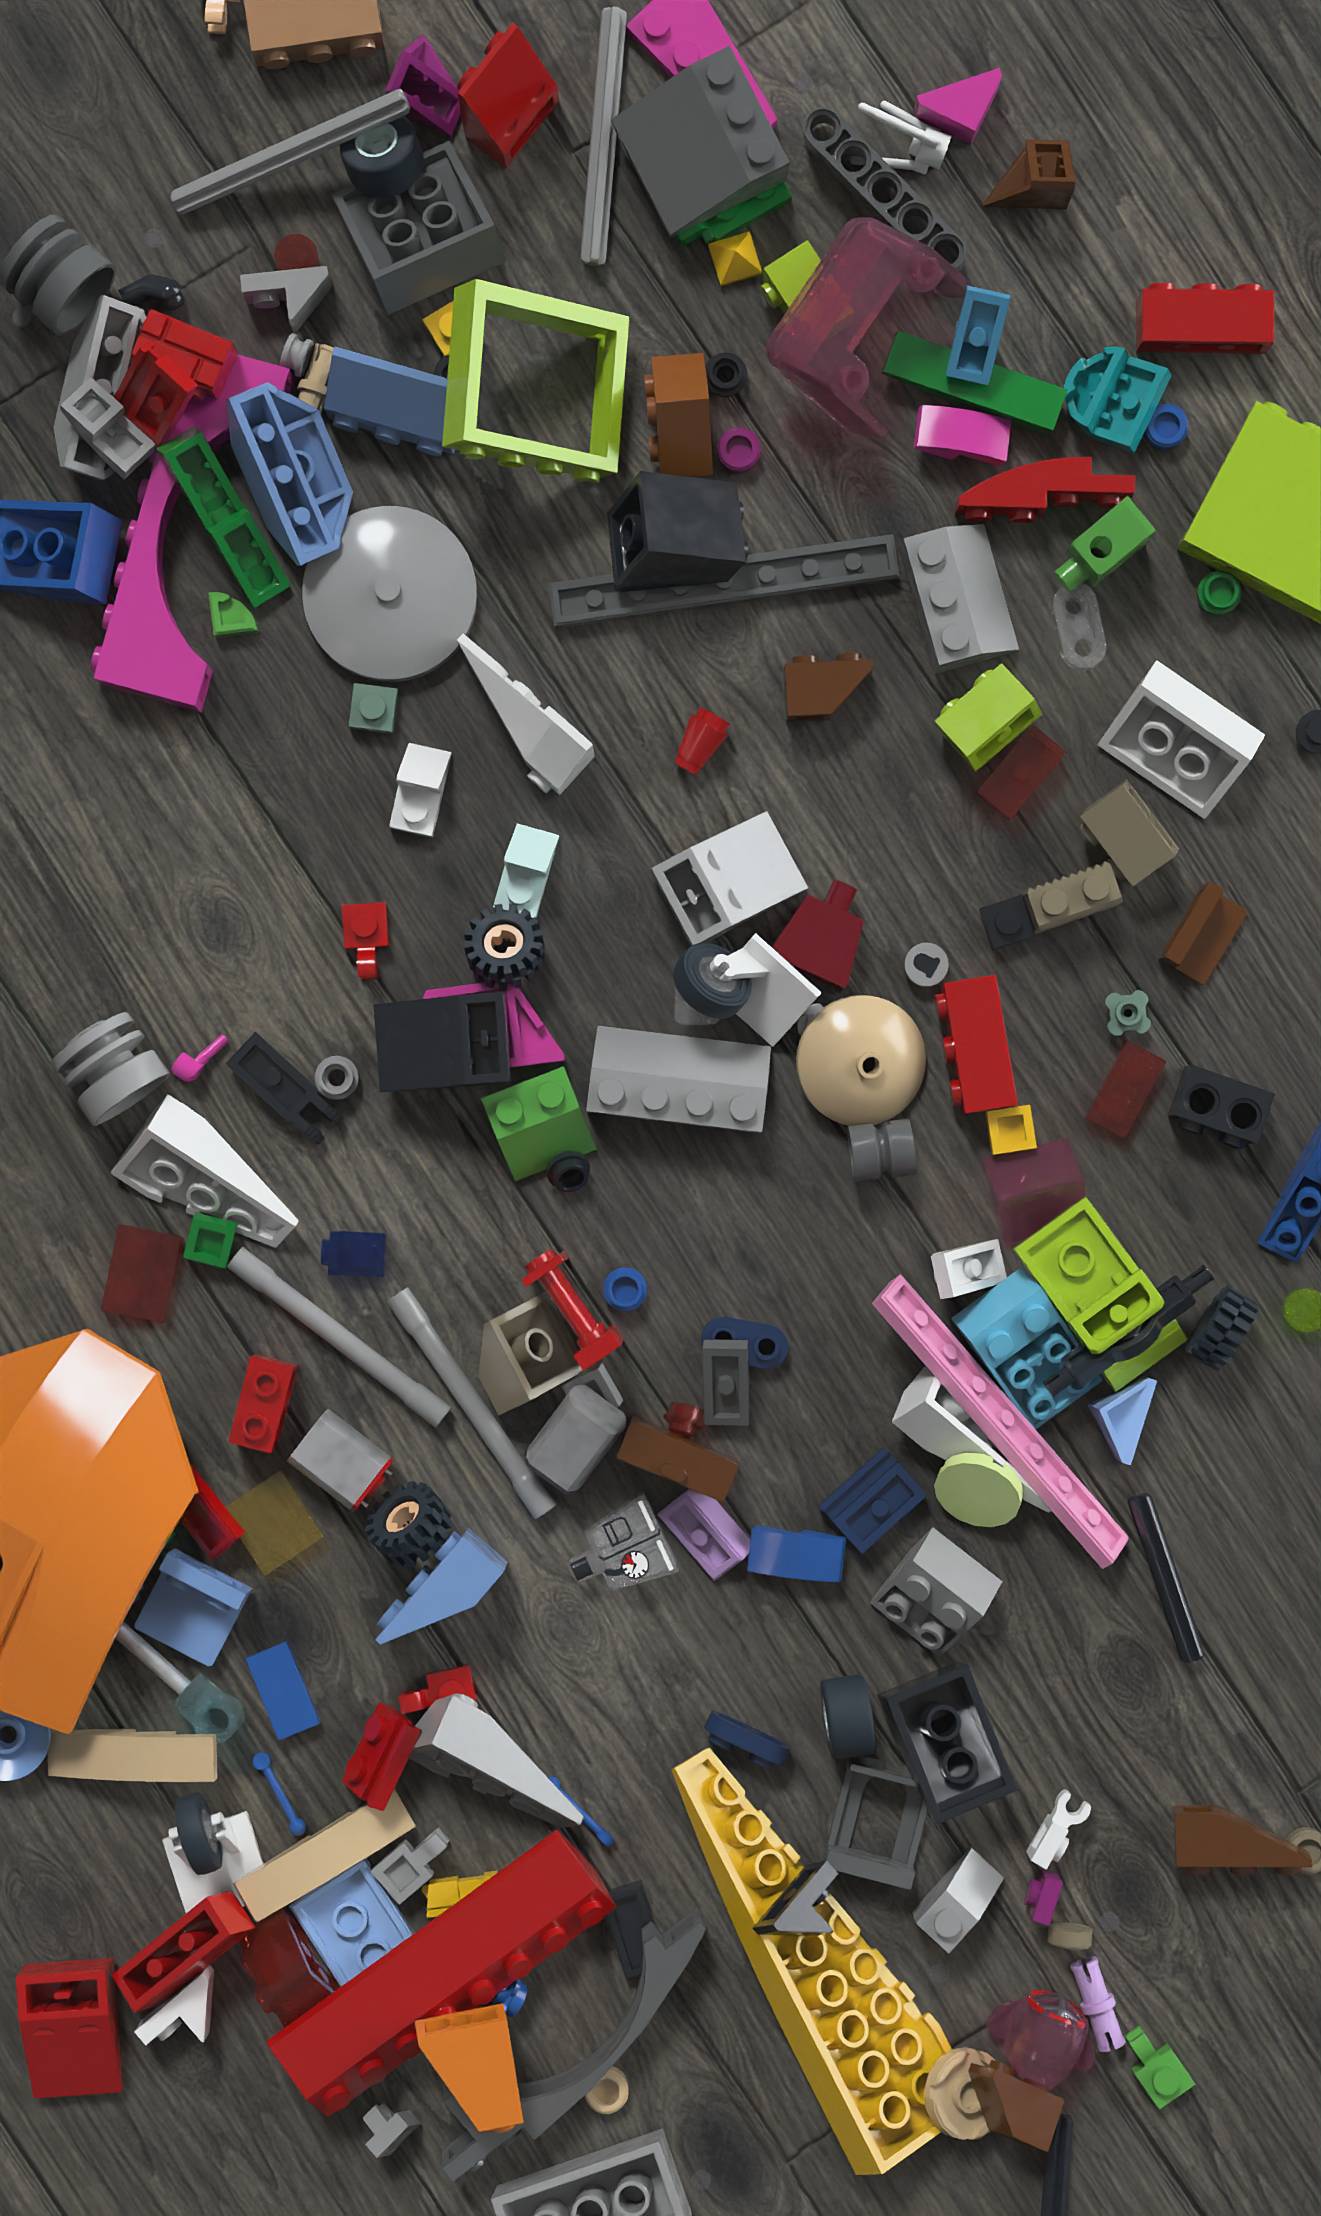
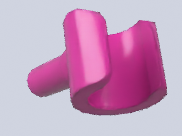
[171,1034,229,1082]

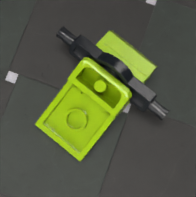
[1013,1197,1215,1398]

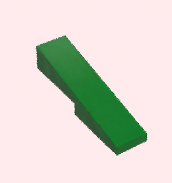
[881,331,1068,436]
[156,426,291,608]

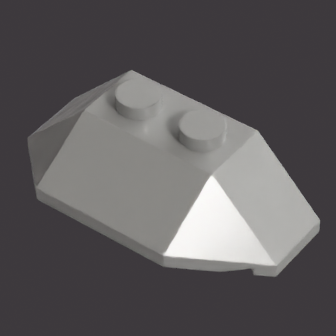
[53,295,146,480]

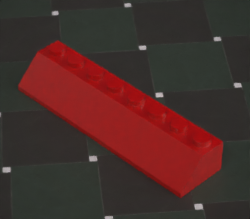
[267,1830,617,2117]

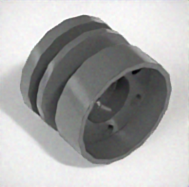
[0,215,117,336]

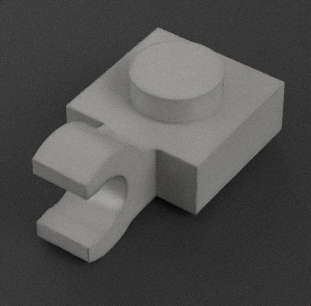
[370,1827,450,1905]

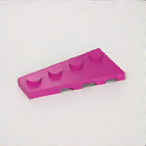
[626,0,778,129]

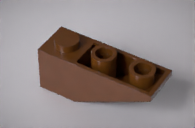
[1174,1805,1312,1874]

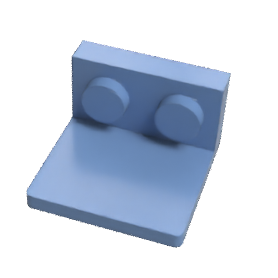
[134,1548,253,1666]

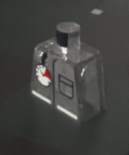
[568,1491,679,1591]

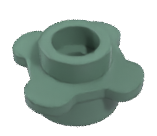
[1105,990,1151,1036]

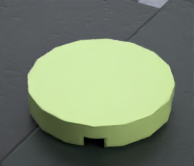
[934,1452,1024,1527]

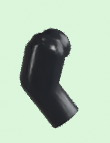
[118,274,185,311]

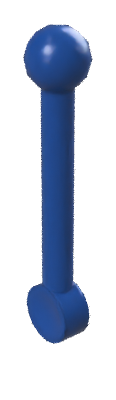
[253,1752,306,1836]
[548,1776,615,1847]

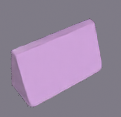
[657,1488,750,1581]

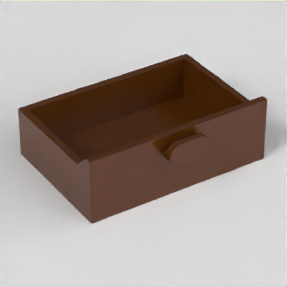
[616,1415,739,1503]

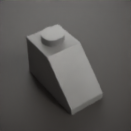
[912,1847,1004,1953]

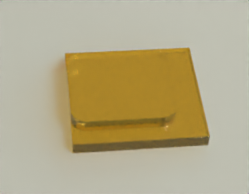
[226,1470,324,1576]

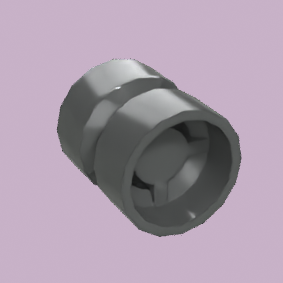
[847,1119,916,1182]

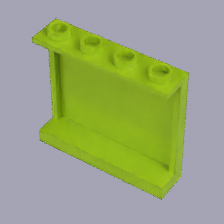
[1177,401,1321,624]

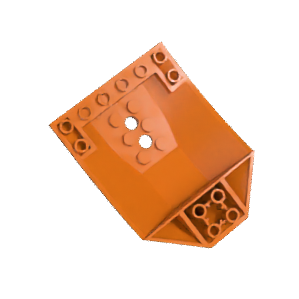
[0,1329,199,1734]

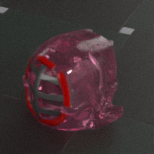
[986,1989,1095,2089]

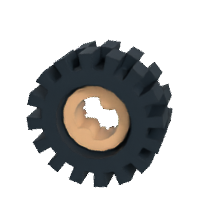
[463,904,546,990]
[1185,1285,1259,1371]
[365,1481,452,1567]

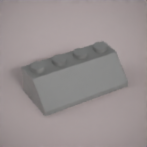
[586,1026,771,1134]

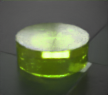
[1282,1288,1321,1332]

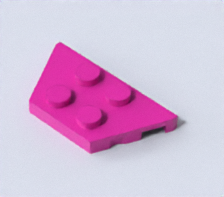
[423,981,565,1068]

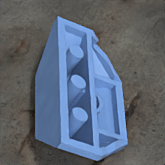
[226,382,353,566]

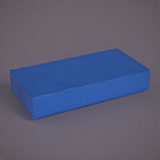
[246,1640,321,1740]

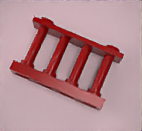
[521,1249,623,1371]

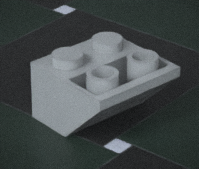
[870,1527,1003,1657]

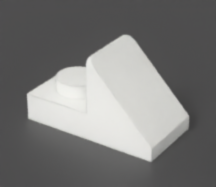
[389,743,452,838]
[931,1239,1007,1299]
[134,1965,214,2045]

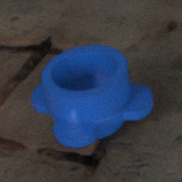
[489,1979,528,2017]

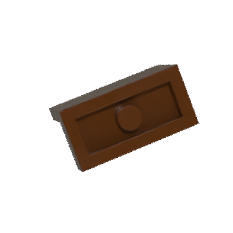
[1158,881,1247,985]

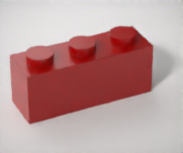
[1136,282,1274,354]
[934,975,1018,1115]
[111,1890,256,2013]

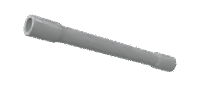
[227,1247,451,1428]
[386,1287,557,1519]

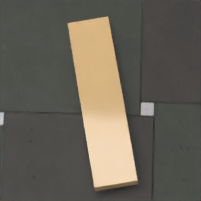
[48,1729,217,1782]
[233,1789,416,1922]

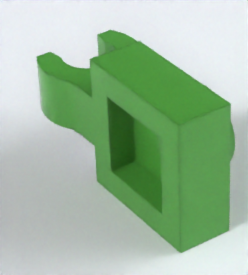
[1125,2026,1196,2110]

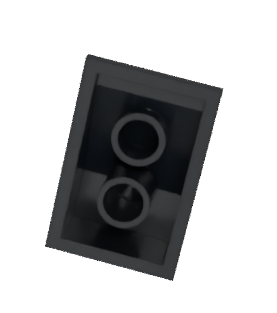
[877,1661,1018,1825]

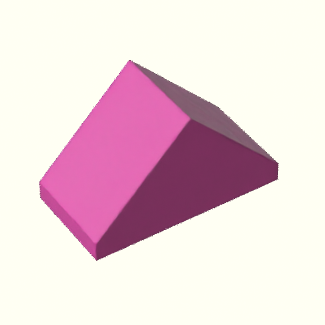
[913,68,1002,145]

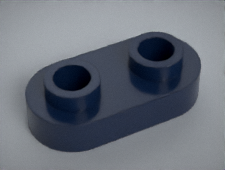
[701,1317,788,1369]
[704,1710,791,1769]

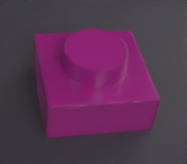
[1024,1869,1063,1926]

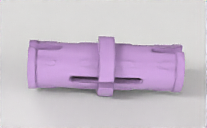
[1070,1956,1126,2052]

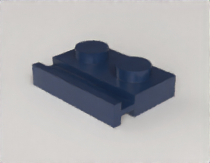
[819,1446,927,1554]

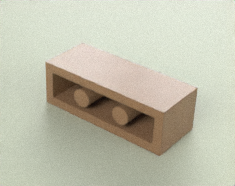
[244,0,385,69]

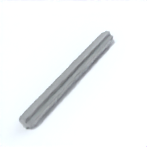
[580,6,627,266]
[170,89,410,215]

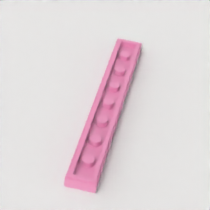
[872,1274,1129,1569]

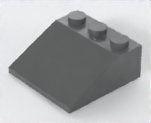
[611,46,790,238]
[331,141,507,315]

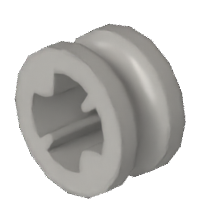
[279,333,314,378]

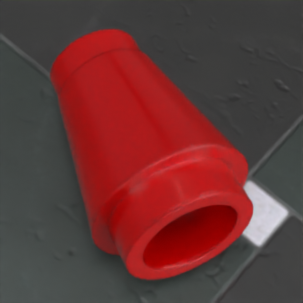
[674,706,730,775]

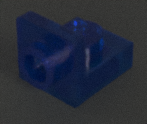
[321,1231,387,1277]

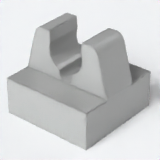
[363,2103,421,2158]

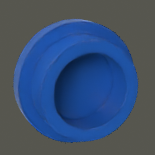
[603,1267,647,1311]

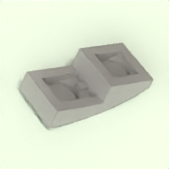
[60,377,156,480]

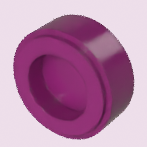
[717,427,761,474]

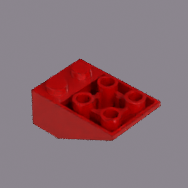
[457,22,559,169]
[16,1957,123,2099]

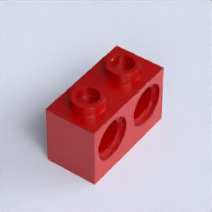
[228,1354,299,1453]

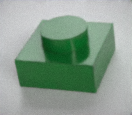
[183,1212,238,1269]

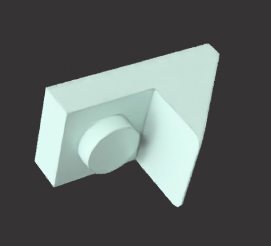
[493,824,559,919]

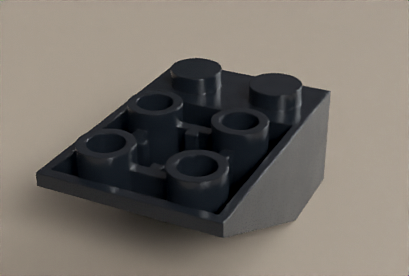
[374,992,512,1093]

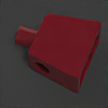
[772,879,864,991]

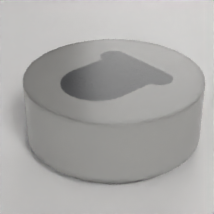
[904,943,948,987]

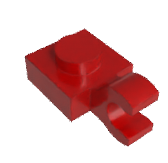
[342,902,389,980]
[398,1664,478,1714]

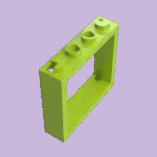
[442,279,629,483]

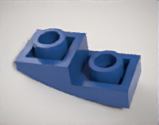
[747,1525,846,1582]

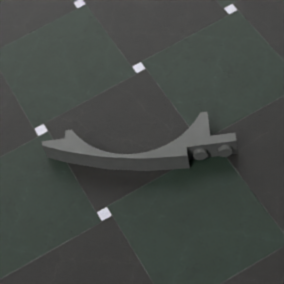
[442,1907,706,2182]

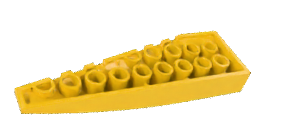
[671,1748,952,2175]

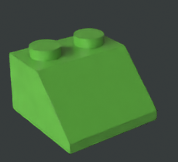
[481,1066,597,1181]

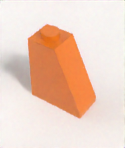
[414,2003,524,2133]

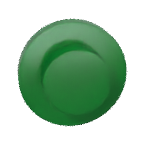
[1197,571,1242,615]

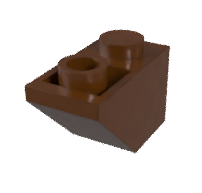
[783,653,873,723]
[968,2060,1065,2152]

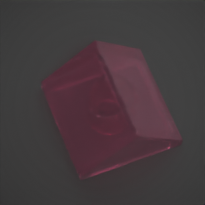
[982,1138,1086,1244]

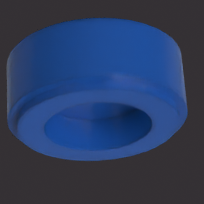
[1143,404,1188,451]

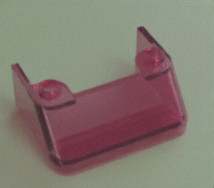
[766,217,975,438]

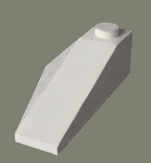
[457,634,595,795]
[892,1366,1051,1513]

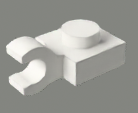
[1026,1789,1091,1869]

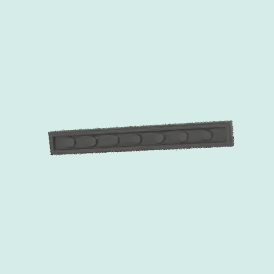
[548,534,900,629]

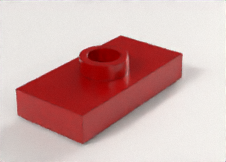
[179,1464,246,1561]

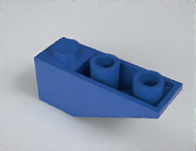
[1258,1122,1321,1263]

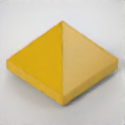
[708,231,762,287]

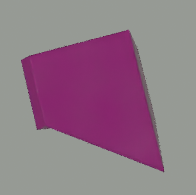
[385,33,461,136]

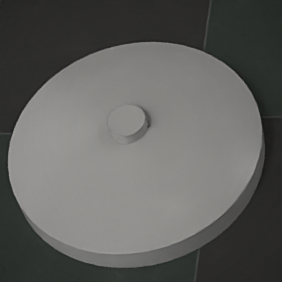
[302,506,478,682]

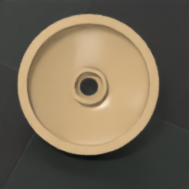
[796,995,926,1126]

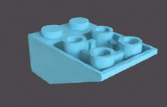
[951,1267,1103,1429]

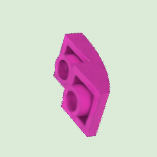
[913,405,1011,466]

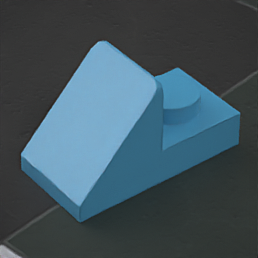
[946,285,1010,385]

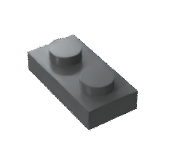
[703,1340,750,1426]

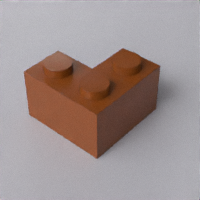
[644,353,713,477]

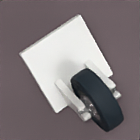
[673,934,821,1047]
[162,1792,264,1913]

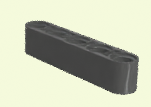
[803,107,966,280]

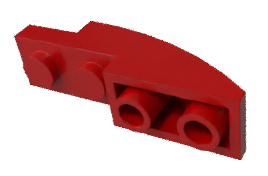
[955,457,1135,523]

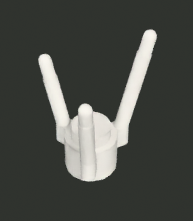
[850,101,951,175]

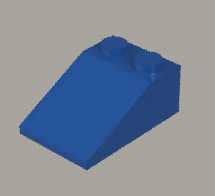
[0,500,122,604]

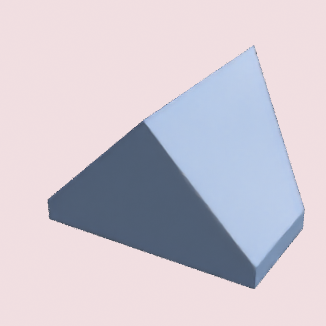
[1088,1376,1157,1465]

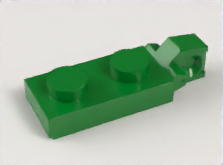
[675,182,792,248]

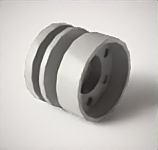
[50,1012,171,1126]

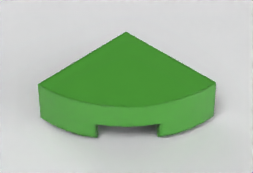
[208,592,259,638]

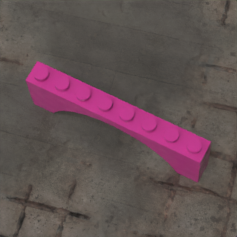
[90,354,294,712]

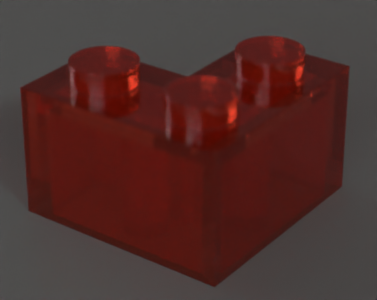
[239,1908,341,2027]

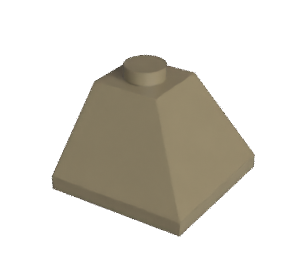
[478,1291,583,1416]

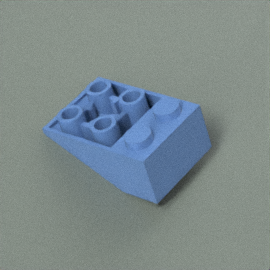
[376,1528,508,1644]

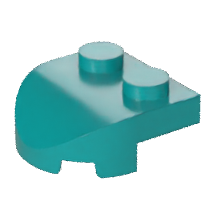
[1064,347,1172,453]

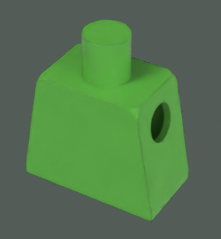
[1053,496,1156,593]

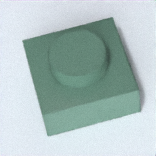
[349,683,399,734]

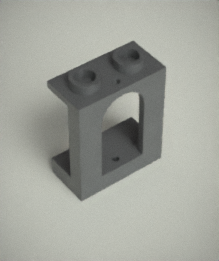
[823,1754,927,1890]

